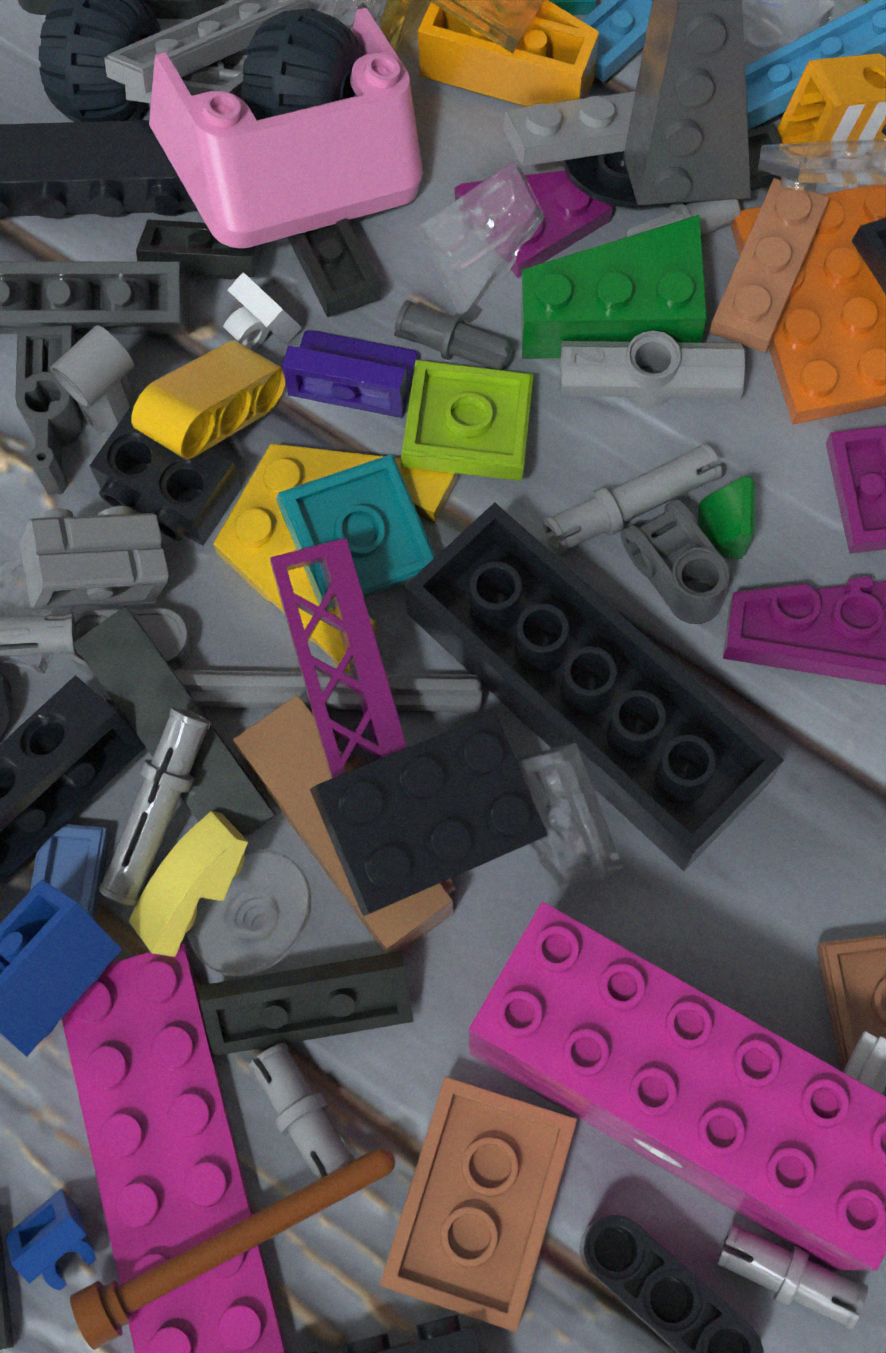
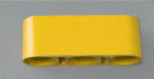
[131,340,286,459]

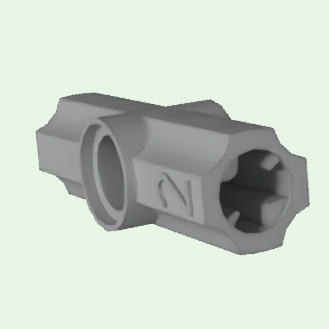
[560,331,745,408]

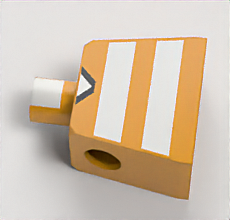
[777,53,886,181]

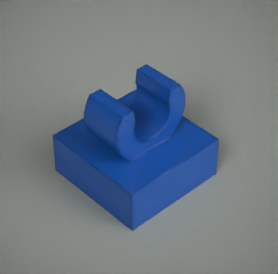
[6,1188,96,1290]

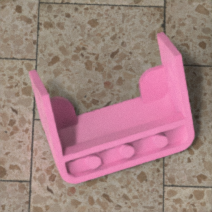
[149,8,423,248]

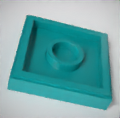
[276,454,435,611]

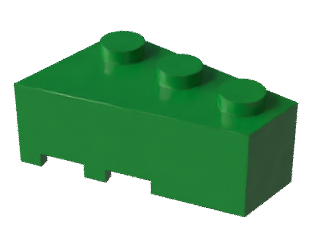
[520,215,707,359]

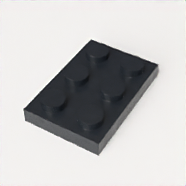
[310,712,548,916]

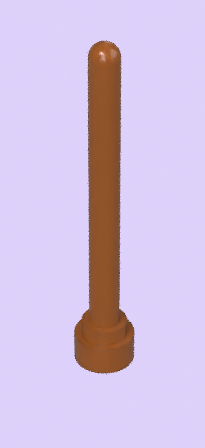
[70,1148,395,1350]

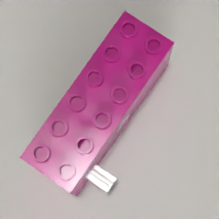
[468,901,886,1270]

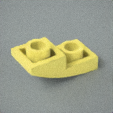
[128,811,248,957]

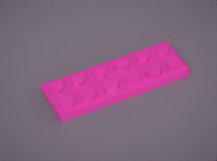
[61,942,288,1353]

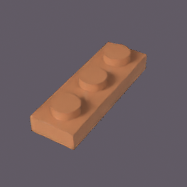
[709,178,830,353]

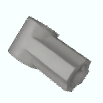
[50,325,136,434]

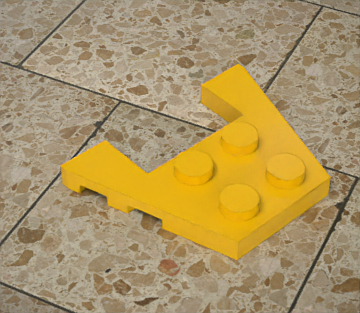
[213,444,459,673]

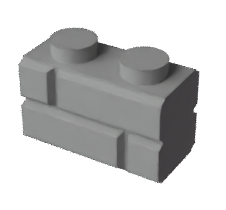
[20,506,169,610]

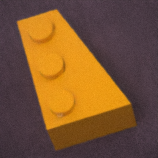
[418,0,599,107]

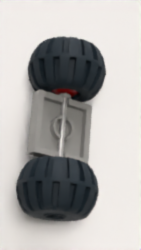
[38,0,363,122]

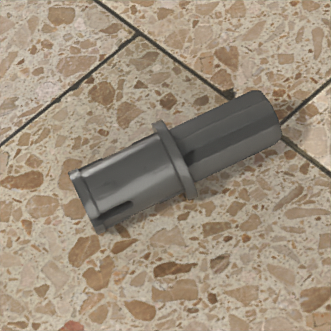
[394,300,513,370]

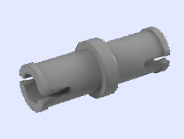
[248,1043,355,1181]
[716,1222,868,1330]

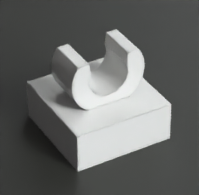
[223,272,302,351]

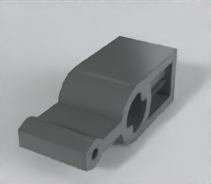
[15,325,84,495]

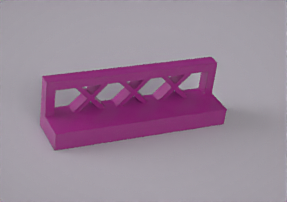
[270,538,407,779]

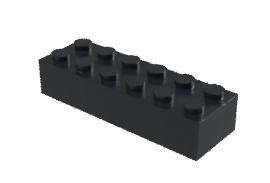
[404,502,784,871]

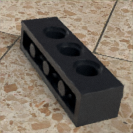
[0,675,145,884]

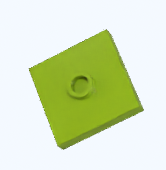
[401,360,533,481]

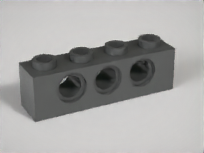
[0,261,189,334]

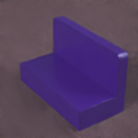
[282,330,418,418]

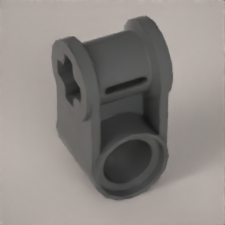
[621,499,729,624]

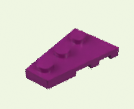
[723,576,886,685]

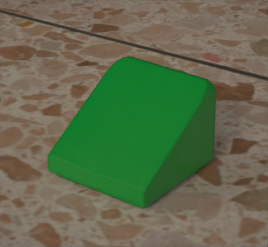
[698,476,755,559]

